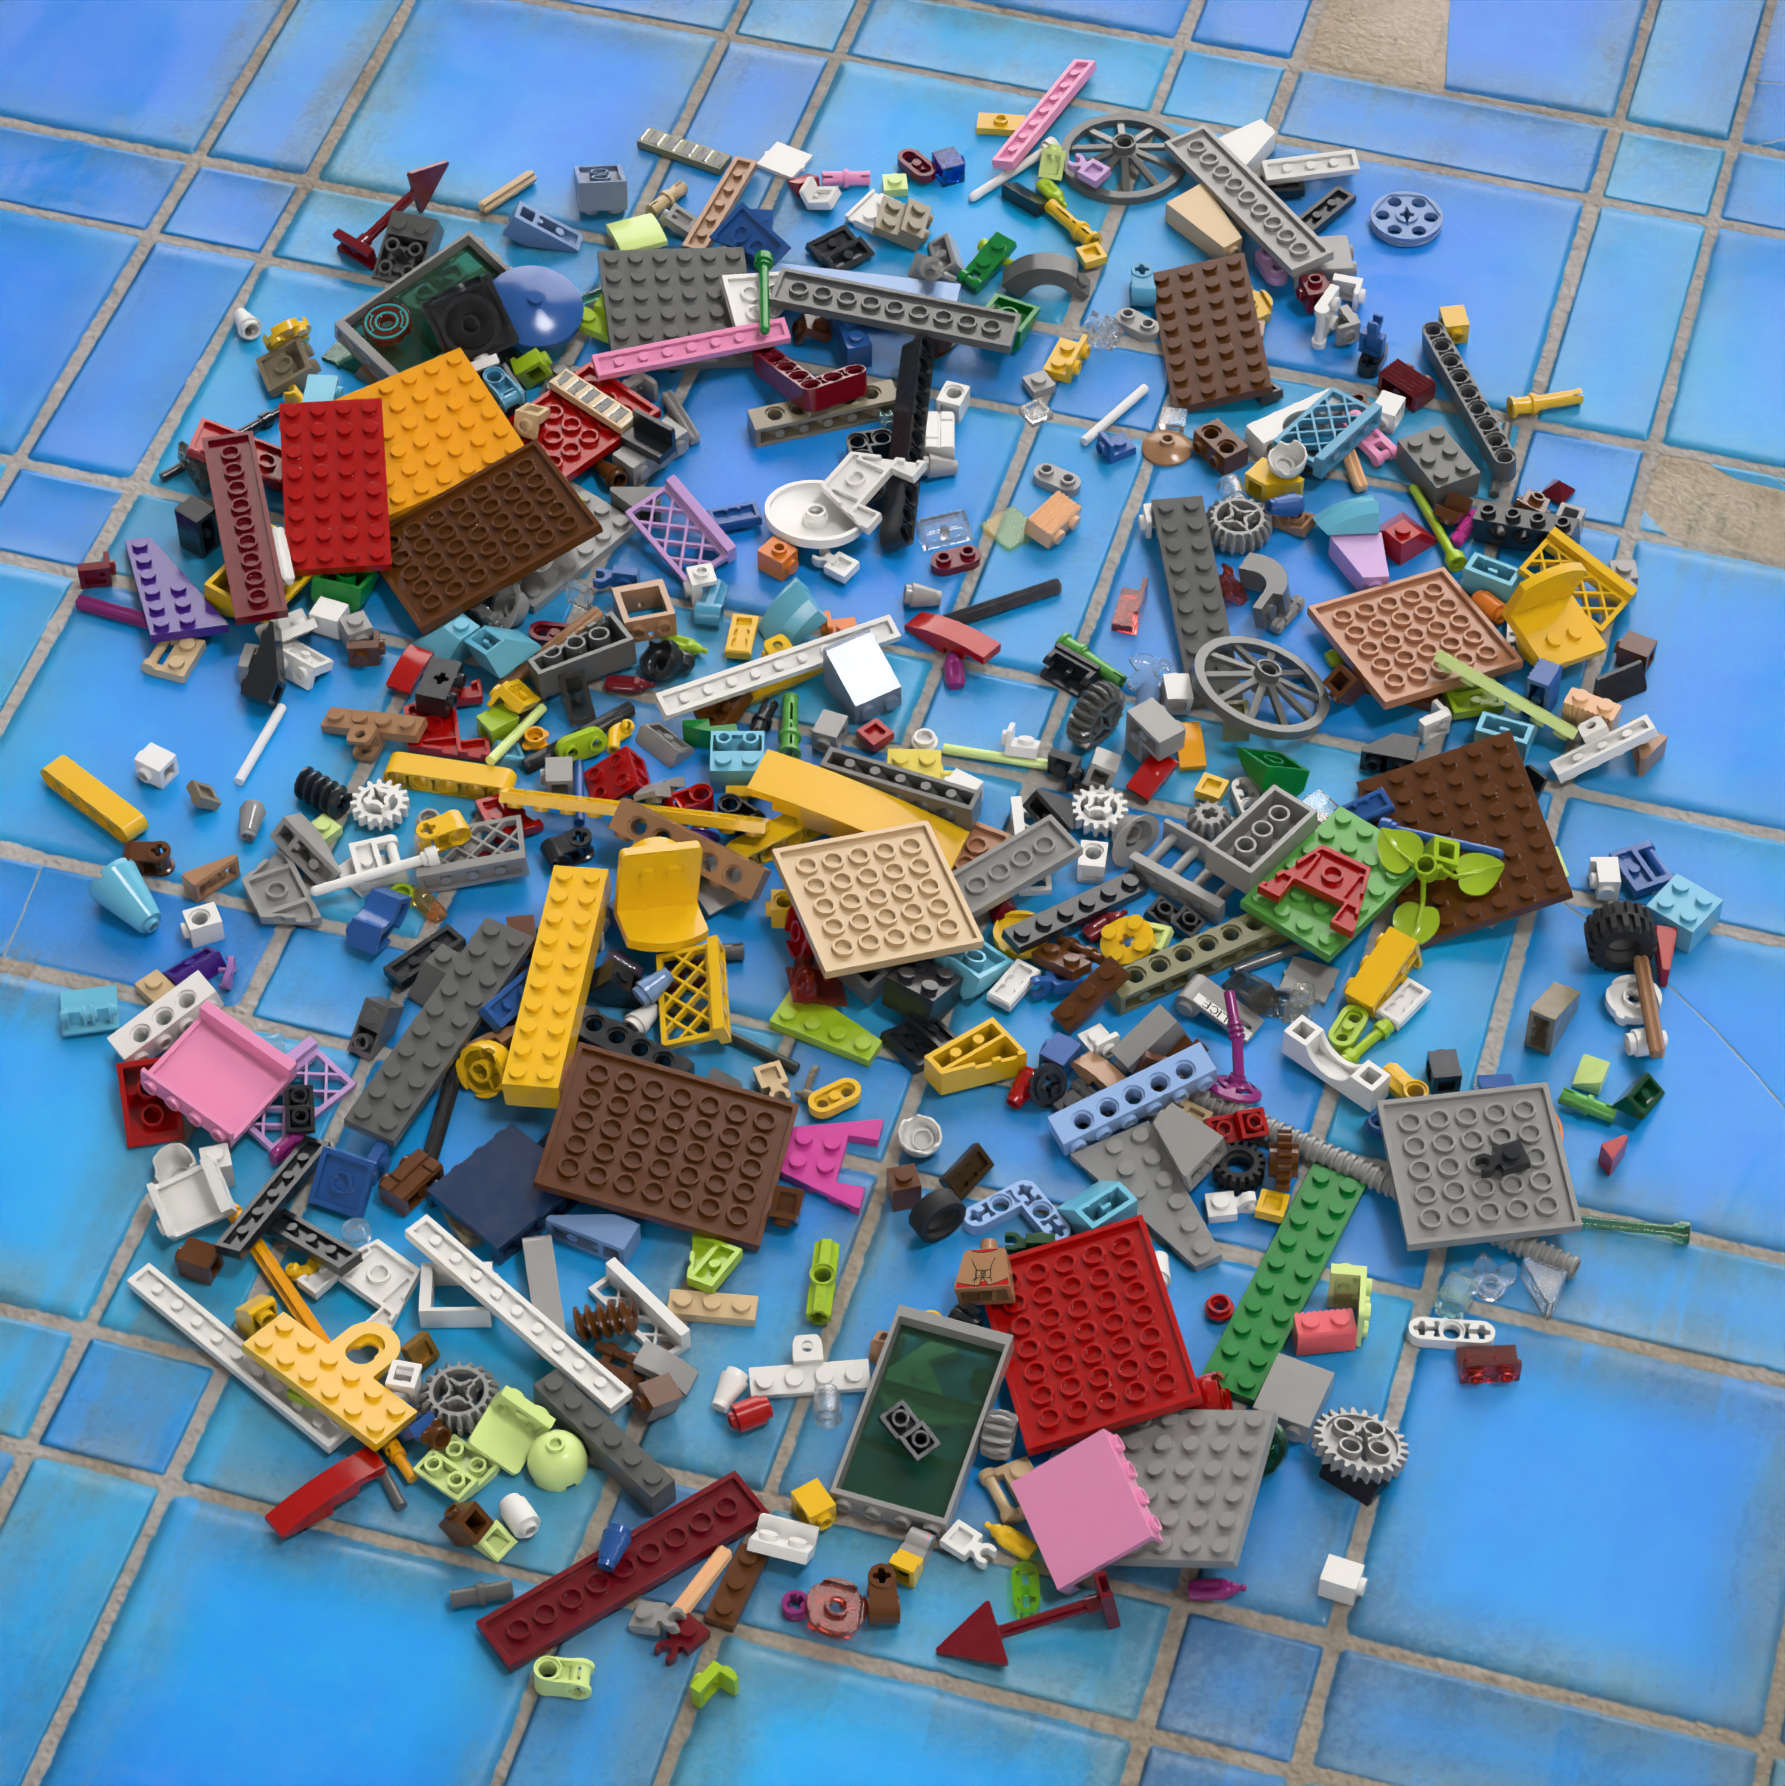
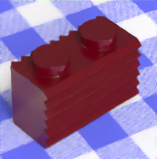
[1377,358,1436,413]

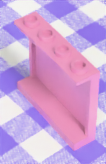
[141,1000,297,1148]
[1011,1429,1164,1596]

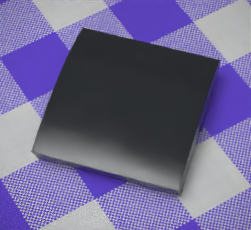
[805,224,875,271]
[880,1016,958,1074]

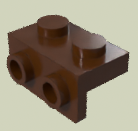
[693,692,753,726]

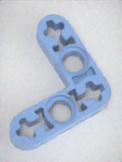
[963,1180,1071,1241]

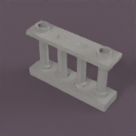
[1128,818,1236,926]

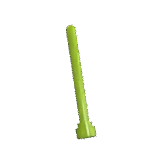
[1409,484,1467,573]

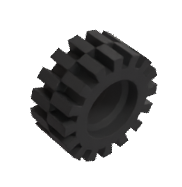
[1212,1140,1266,1196]

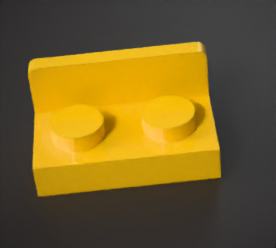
[1042,334,1091,384]
[486,679,542,714]

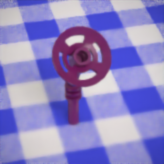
[1208,990,1262,1104]

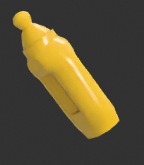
[984,1521,1038,1561]

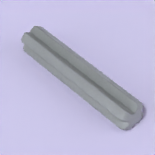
[661,390,701,446]

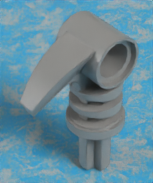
[907,252,957,283]

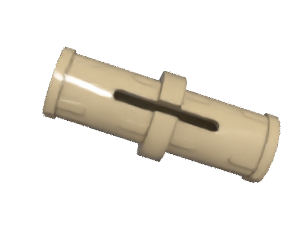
[646,180,688,218]

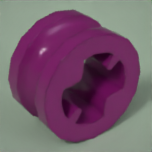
[781,1590,810,1622]

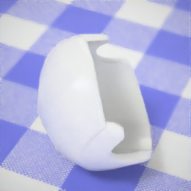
[1267,440,1308,479]
[897,1114,943,1158]
[152,1143,198,1183]

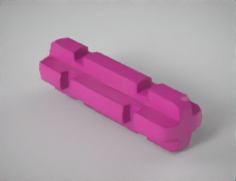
[1450,508,1476,548]

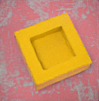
[1075,241,1108,270]
[1194,772,1229,804]
[726,785,754,803]
[1254,1188,1290,1224]

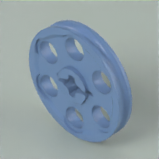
[1370,191,1443,247]

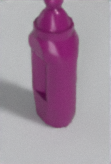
[943,651,966,690]
[268,1133,308,1166]
[1188,1578,1247,1601]

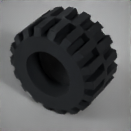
[1583,901,1658,972]

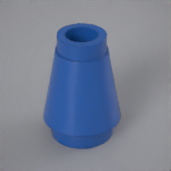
[1265,492,1305,518]
[596,1523,632,1572]

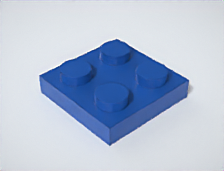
[307,1146,379,1219]

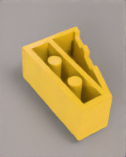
[1344,926,1423,1019]
[924,1017,1027,1095]

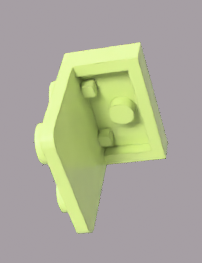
[1327,1263,1372,1347]
[467,1385,556,1476]

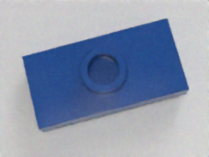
[706,501,762,532]
[1334,788,1395,824]

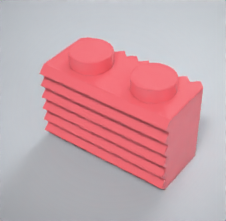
[1292,1307,1357,1356]

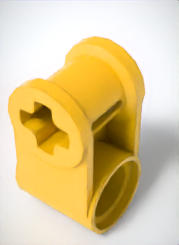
[416,810,472,854]

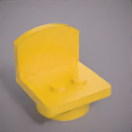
[1501,562,1607,670]
[614,837,709,952]

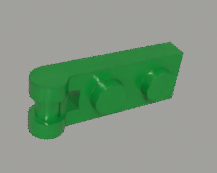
[956,231,1017,293]

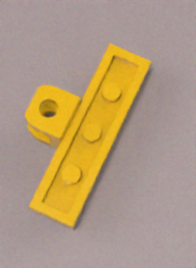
[750,634,823,706]

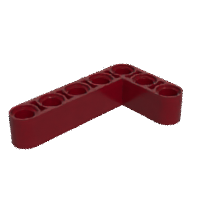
[752,346,868,412]

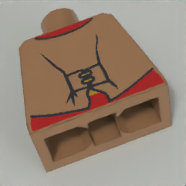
[954,1238,1016,1306]

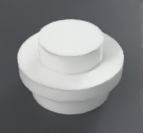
[911,728,938,750]

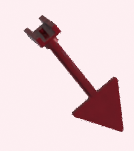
[332,160,449,271]
[936,1569,1121,1667]

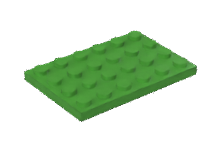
[1240,806,1417,963]

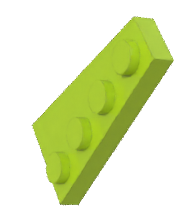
[769,982,882,1067]

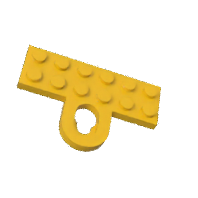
[242,1312,417,1452]

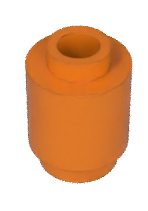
[1471,590,1506,626]

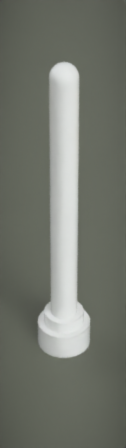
[969,136,1060,202]
[310,845,440,897]

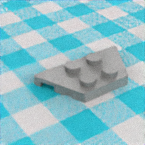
[241,847,322,925]

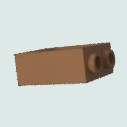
[612,578,677,643]

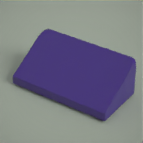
[163,946,226,986]

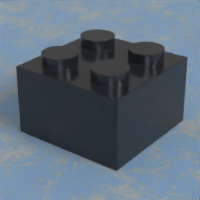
[881,959,963,1028]

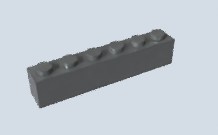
[533,1368,676,1517]

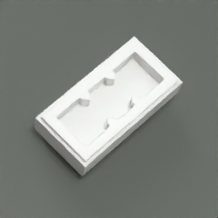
[986,958,1041,1012]
[1375,978,1432,1031]

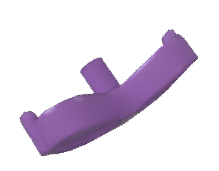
[218,956,237,990]

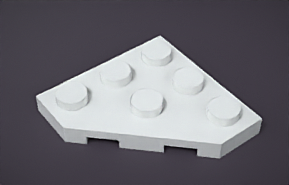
[720,271,785,327]

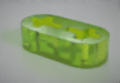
[1011,1561,1041,1618]

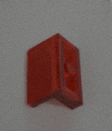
[1111,577,1149,635]

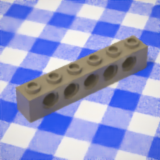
[747,379,897,448]

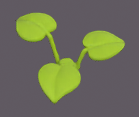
[1377,827,1505,945]

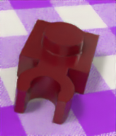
[654,1612,711,1667]

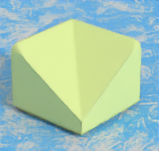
[1572,1054,1610,1095]

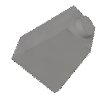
[1110,1004,1190,1074]
[1153,1102,1228,1192]

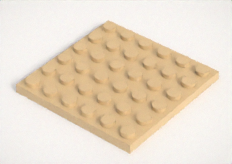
[771,820,984,979]

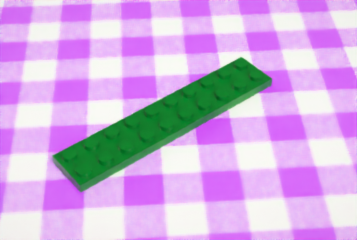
[1202,1163,1367,1407]

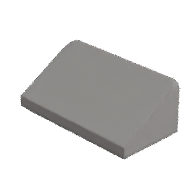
[927,232,964,276]
[635,722,695,768]

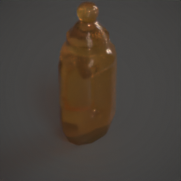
[410,885,447,924]

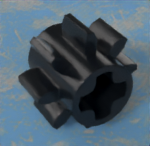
[948,1303,984,1327]

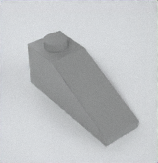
[269,812,342,885]

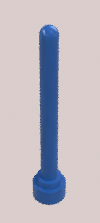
[1378,817,1504,860]

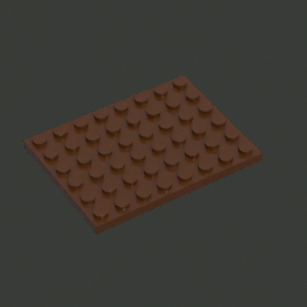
[379,439,603,635]
[1356,730,1574,949]
[533,1042,800,1252]

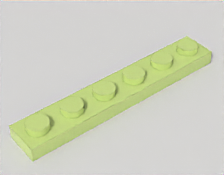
[1433,649,1579,741]

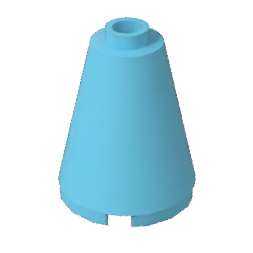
[88,858,162,933]

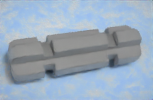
[1268,594,1305,634]

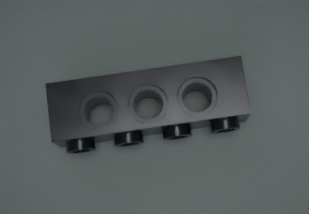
[1472,502,1580,555]

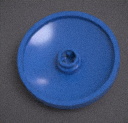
[493,265,584,352]

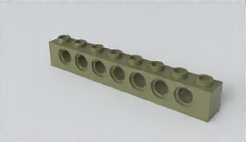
[1108,913,1292,1016]

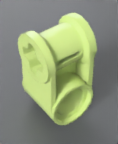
[534,1655,595,1700]

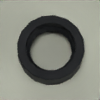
[909,1188,966,1243]

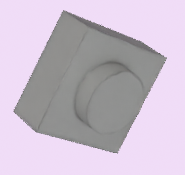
[1022,370,1056,400]

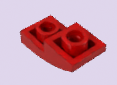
[386,644,435,696]
[1126,754,1179,803]
[1203,1107,1270,1144]

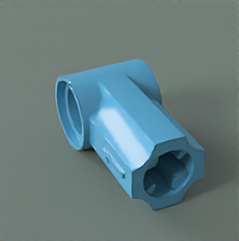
[693,579,729,627]

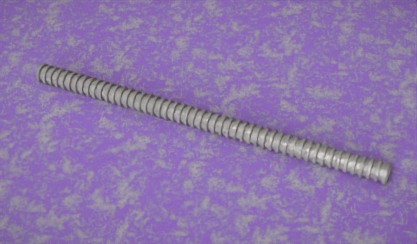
[1160,1075,1581,1281]

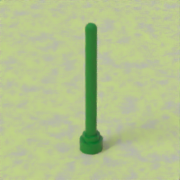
[754,250,773,335]

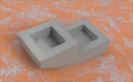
[632,1340,699,1398]

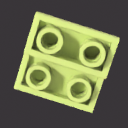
[606,213,668,250]
[412,1434,501,1503]

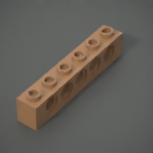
[608,798,772,903]

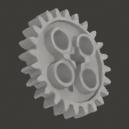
[1310,1407,1409,1484]

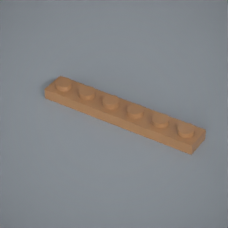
[682,156,758,248]

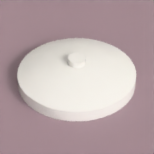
[764,480,866,549]

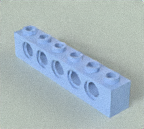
[1047,1042,1217,1156]

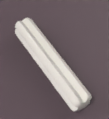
[272,526,295,586]

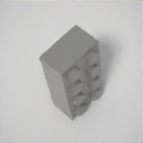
[1205,785,1318,894]

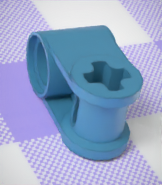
[1129,261,1156,307]
[483,366,526,413]

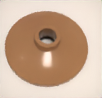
[1142,430,1192,467]

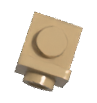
[513,402,550,440]

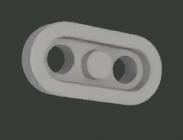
[1115,308,1160,342]
[1033,463,1081,498]

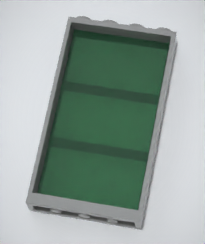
[334,230,512,381]
[830,1304,1014,1537]

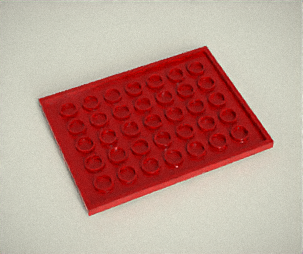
[985,1214,1204,1457]

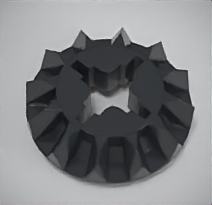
[1026,1063,1067,1108]

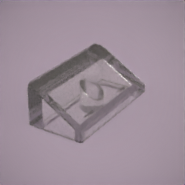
[916,510,973,551]

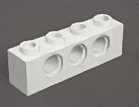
[107,970,224,1062]

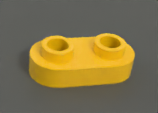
[808,1078,861,1119]

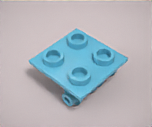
[60,985,120,1037]

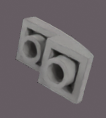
[633,777,686,805]

